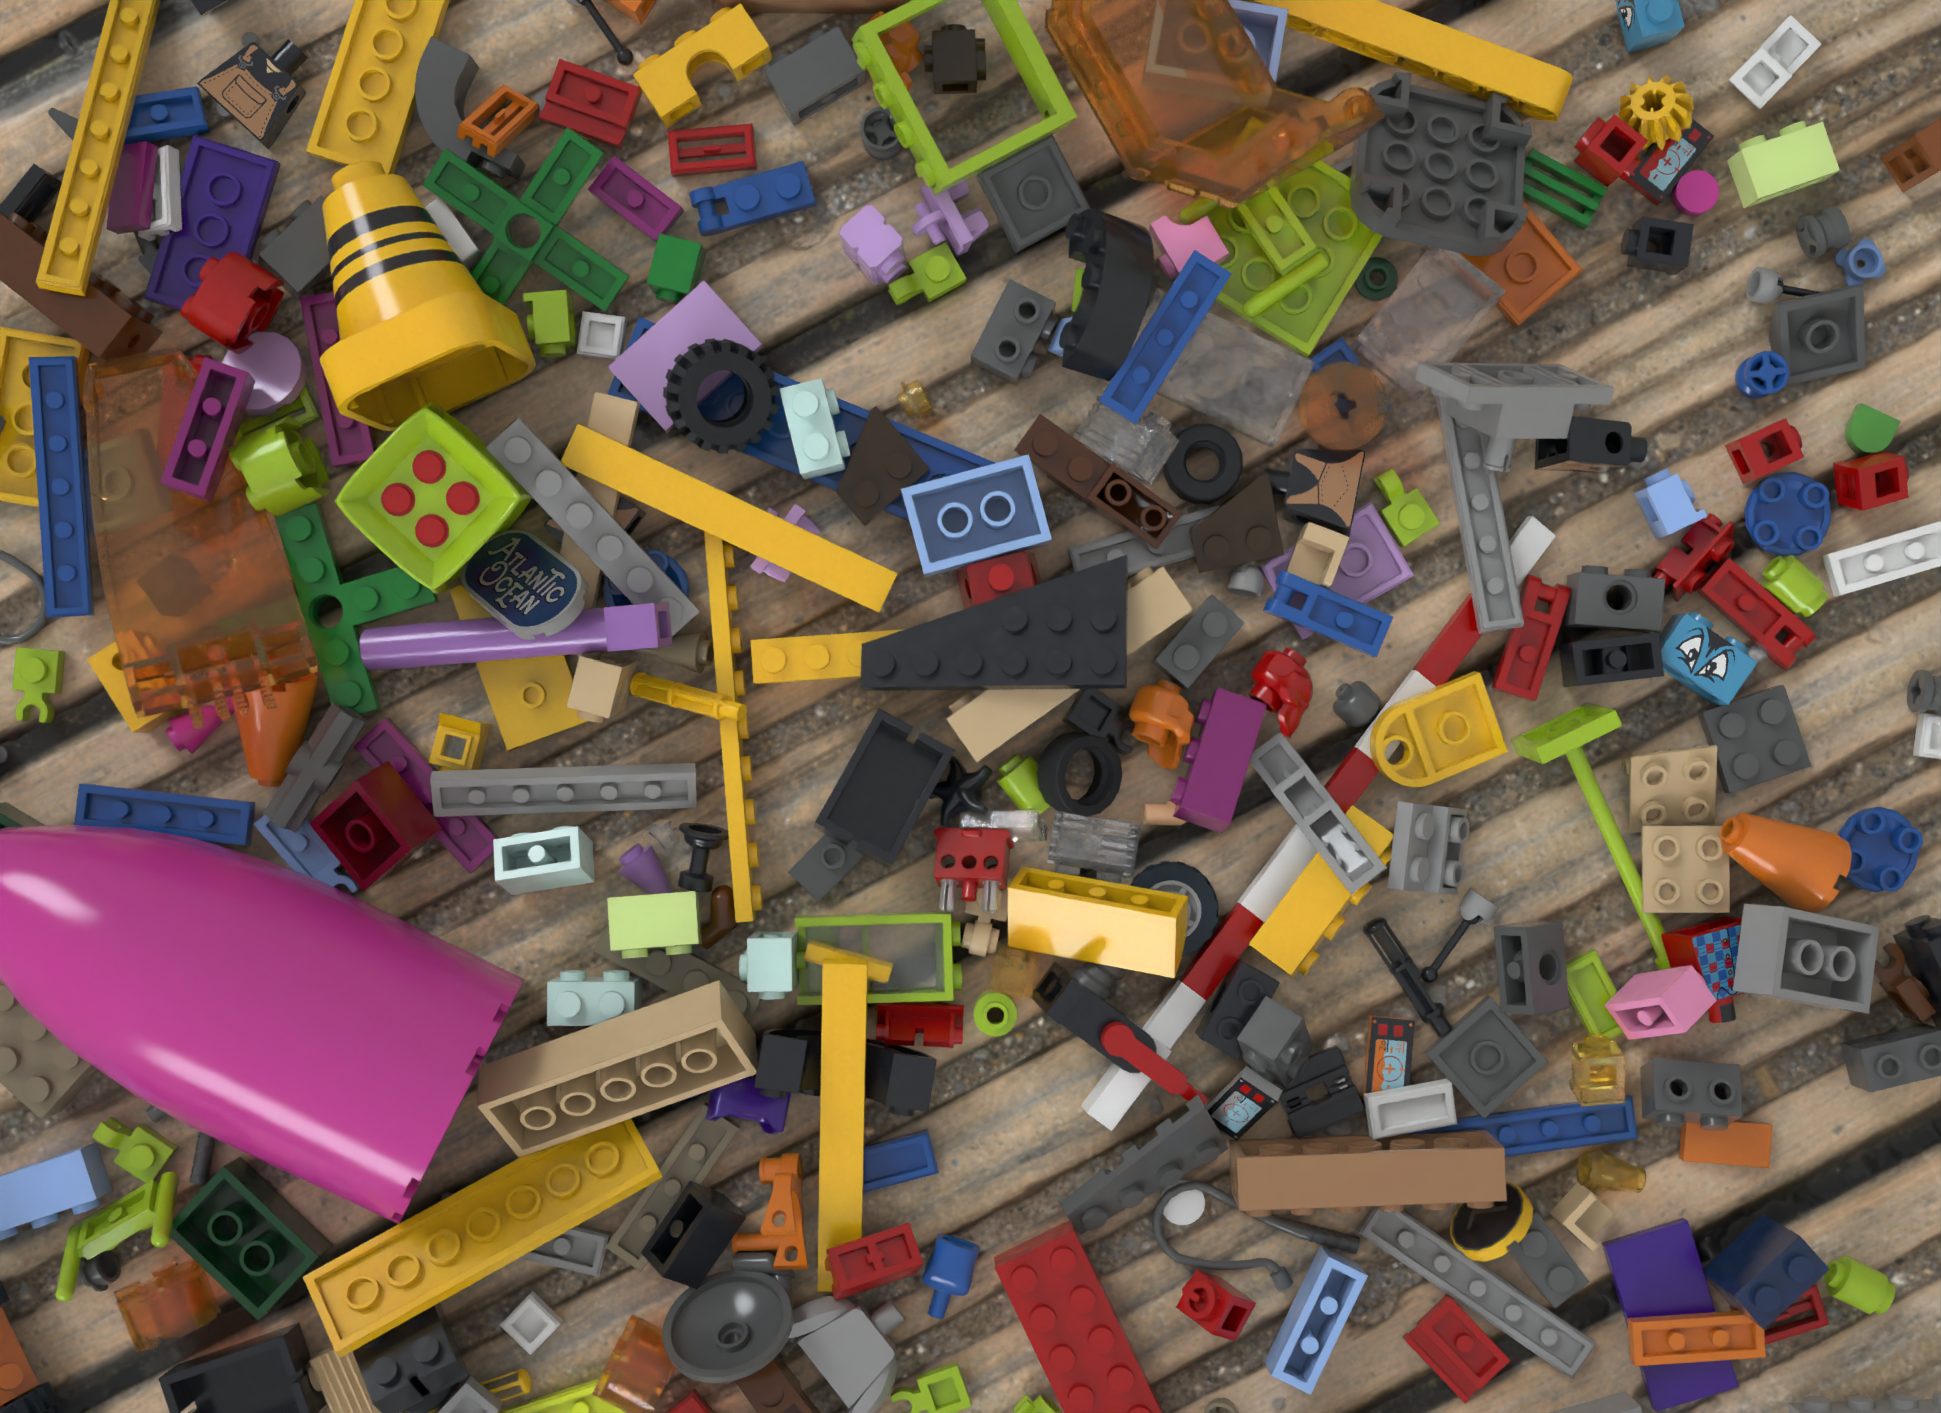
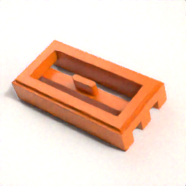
[456,84,540,158]

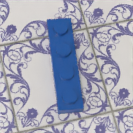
[1099,250,1232,425]
[74,783,255,845]

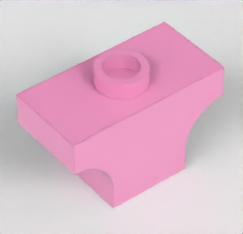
[1149,215,1229,281]

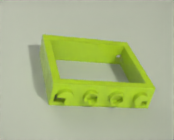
[851,0,1077,196]

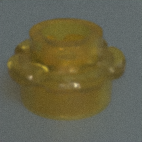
[897,379,934,420]

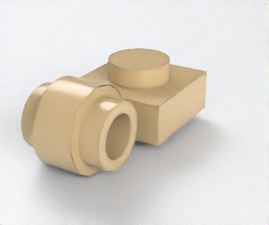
[961,878,1013,957]

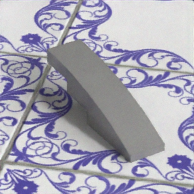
[1250,731,1387,895]

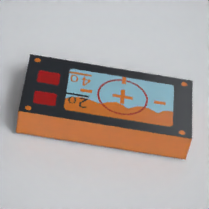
[1362,1015,1415,1103]

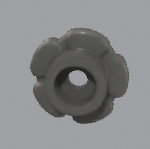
[79,1250,121,1292]

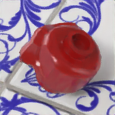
[1248,648,1313,739]

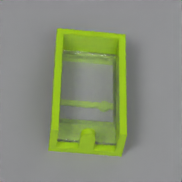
[795,911,962,1005]

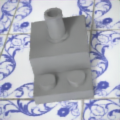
[1415,363,1614,472]

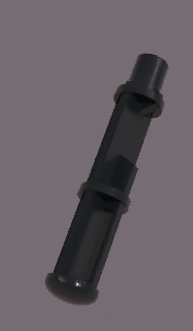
[1363,917,1453,1037]

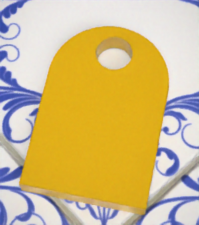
[1370,671,1508,787]

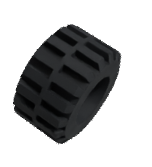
[663,338,779,454]

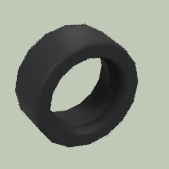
[1037,732,1122,817]

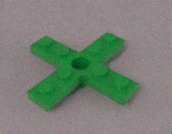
[422,127,630,312]
[216,502,439,715]

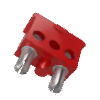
[934,827,1015,914]

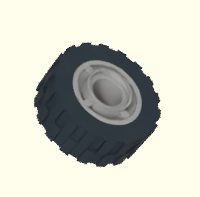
[1130,861,1219,957]

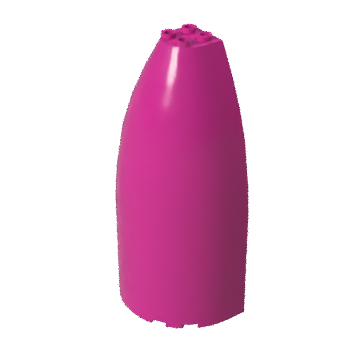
[0,825,524,1224]

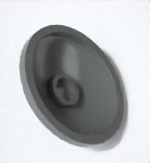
[662,1270,794,1383]

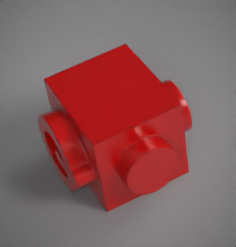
[1574,114,1648,187]
[1176,1269,1256,1341]

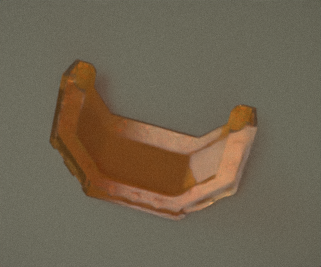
[1045,0,1384,209]

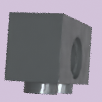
[1564,565,1665,633]
[1494,921,1570,1015]
[1841,1023,1941,1092]

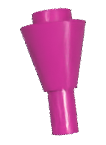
[165,695,235,754]

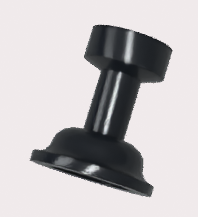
[678,823,729,892]

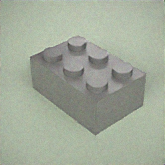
[1733,904,1880,1014]

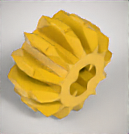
[1618,74,1694,151]

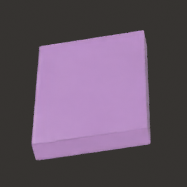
[608,280,763,433]
[1259,502,1414,640]

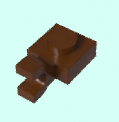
[1874,942,1936,1022]

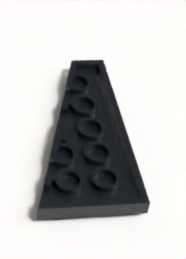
[860,555,1128,691]

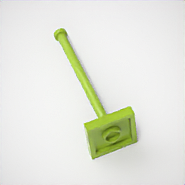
[1511,702,1671,970]

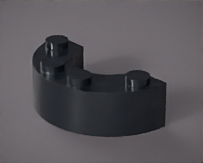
[1059,209,1154,381]
[754,1029,937,1116]

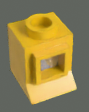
[429,712,491,771]

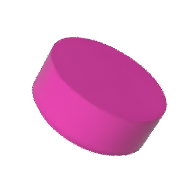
[1672,170,1719,216]

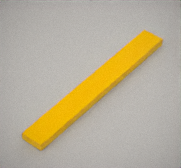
[36,0,161,296]
[561,424,898,613]
[817,958,868,1292]

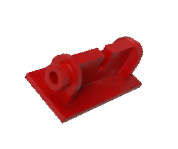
[1652,513,1735,602]
[876,1002,964,1048]

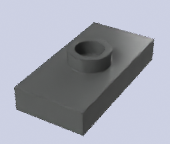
[788,834,864,902]

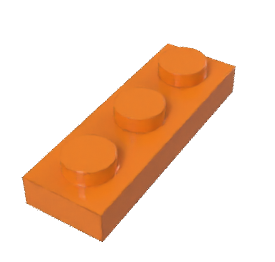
[1627,1311,1766,1366]

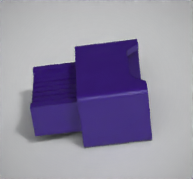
[705,1051,791,1135]

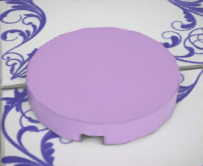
[221,332,307,415]

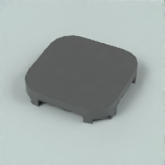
[1350,72,1532,256]

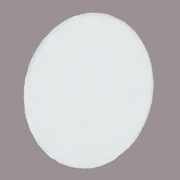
[1160,1180,1205,1225]

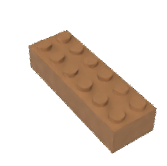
[1229,1130,1507,1217]

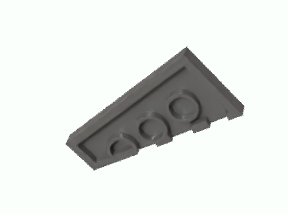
[1060,1095,1229,1235]

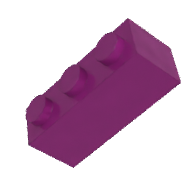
[160,357,255,503]
[1170,687,1267,834]

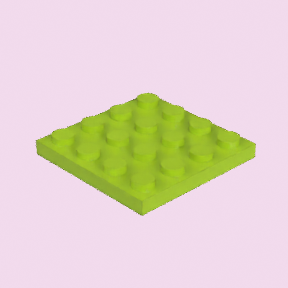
[1192,119,1383,357]

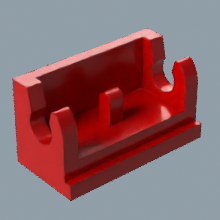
[825,1222,924,1301]

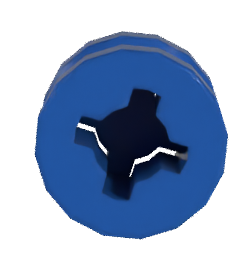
[1735,351,1789,399]

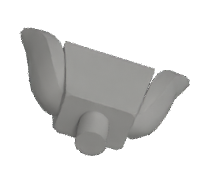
[789,1296,906,1413]

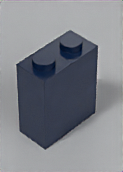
[1703,1214,1830,1329]

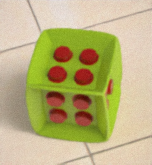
[334,402,533,594]

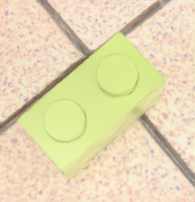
[1727,121,1840,208]
[607,891,702,959]

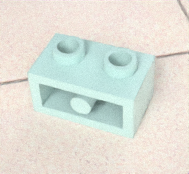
[779,378,851,480]
[493,826,595,895]
[739,931,799,1000]
[547,970,642,1026]

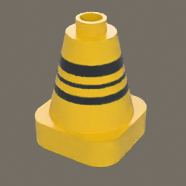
[320,161,536,431]

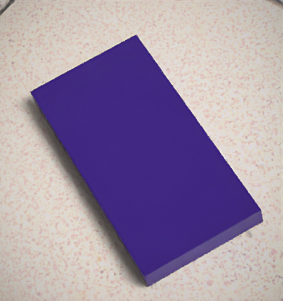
[144,135,281,311]
[1602,1218,1739,1412]

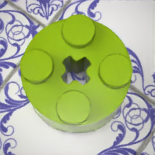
[229,416,330,517]

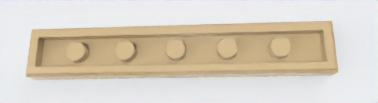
[559,392,641,656]

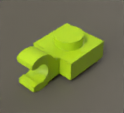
[888,241,967,306]
[1372,468,1440,547]
[92,1117,179,1183]

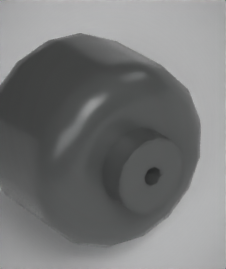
[1333,681,1380,728]

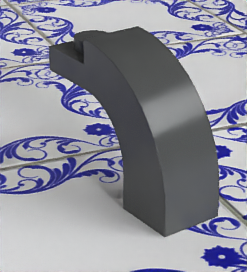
[415,36,526,180]

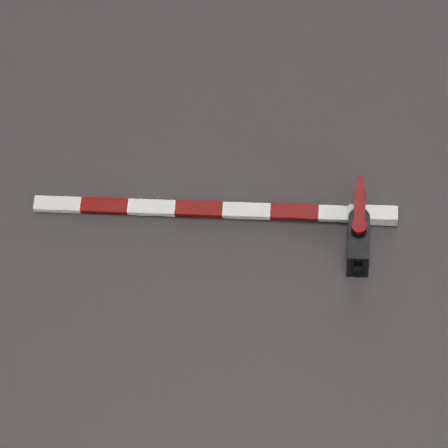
[1029,516,1556,1131]

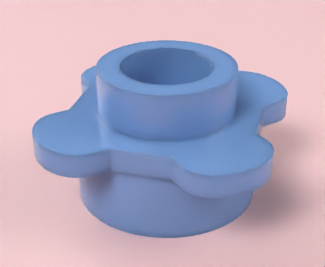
[1835,239,1886,286]

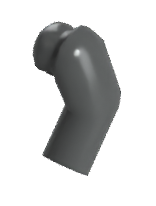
[732,1251,795,1293]

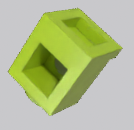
[523,290,577,358]

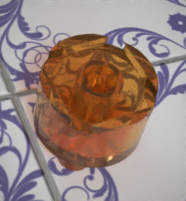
[1297,362,1388,450]
[114,1258,221,1352]
[592,1314,675,1413]

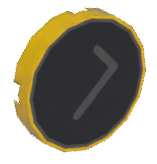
[1450,1182,1533,1262]

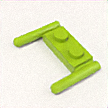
[1179,159,1329,318]
[55,1172,179,1302]

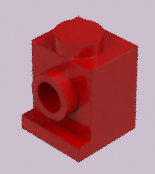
[1725,418,1804,484]
[1833,451,1909,511]

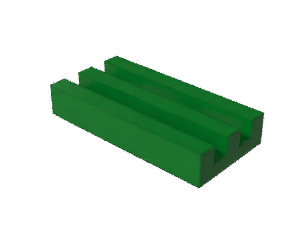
[1523,148,1608,229]

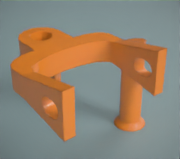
[732,1153,809,1270]

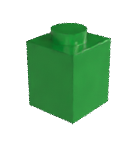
[647,233,706,305]

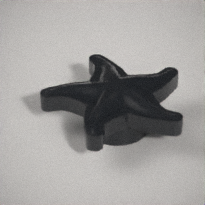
[929,756,993,828]

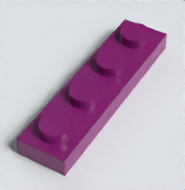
[299,291,377,468]
[353,718,499,874]

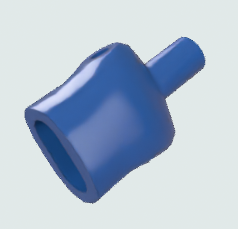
[922,1234,980,1319]

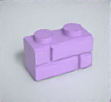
[839,204,906,286]

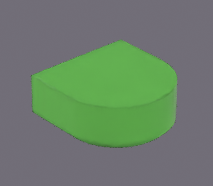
[1845,403,1900,455]

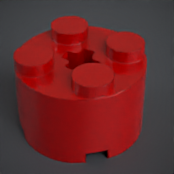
[180,251,285,354]

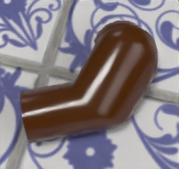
[700,885,738,950]

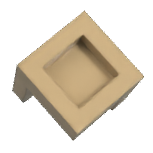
[1286,522,1350,588]
[1549,1182,1614,1253]

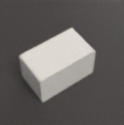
[425,197,484,270]

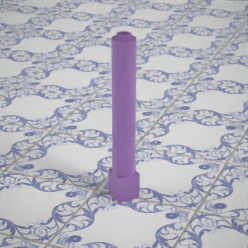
[359,602,673,671]

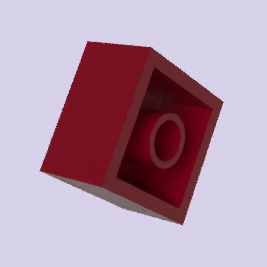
[309,761,443,891]

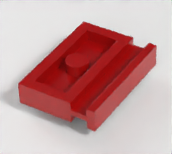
[538,59,642,150]
[1402,1294,1511,1404]

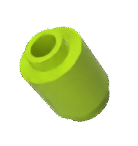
[1761,555,1829,618]
[996,753,1050,819]
[974,988,1017,1037]
[1823,1255,1896,1314]

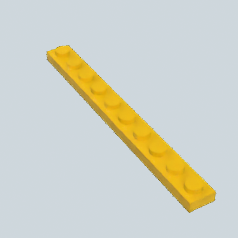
[704,531,763,923]

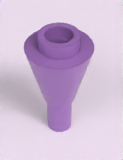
[617,843,674,895]

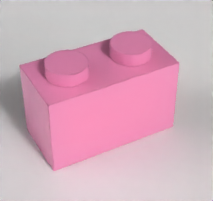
[1604,965,1717,1040]

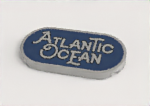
[461,529,588,640]

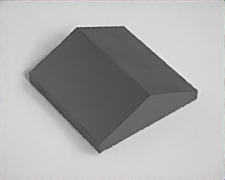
[1769,284,1866,386]

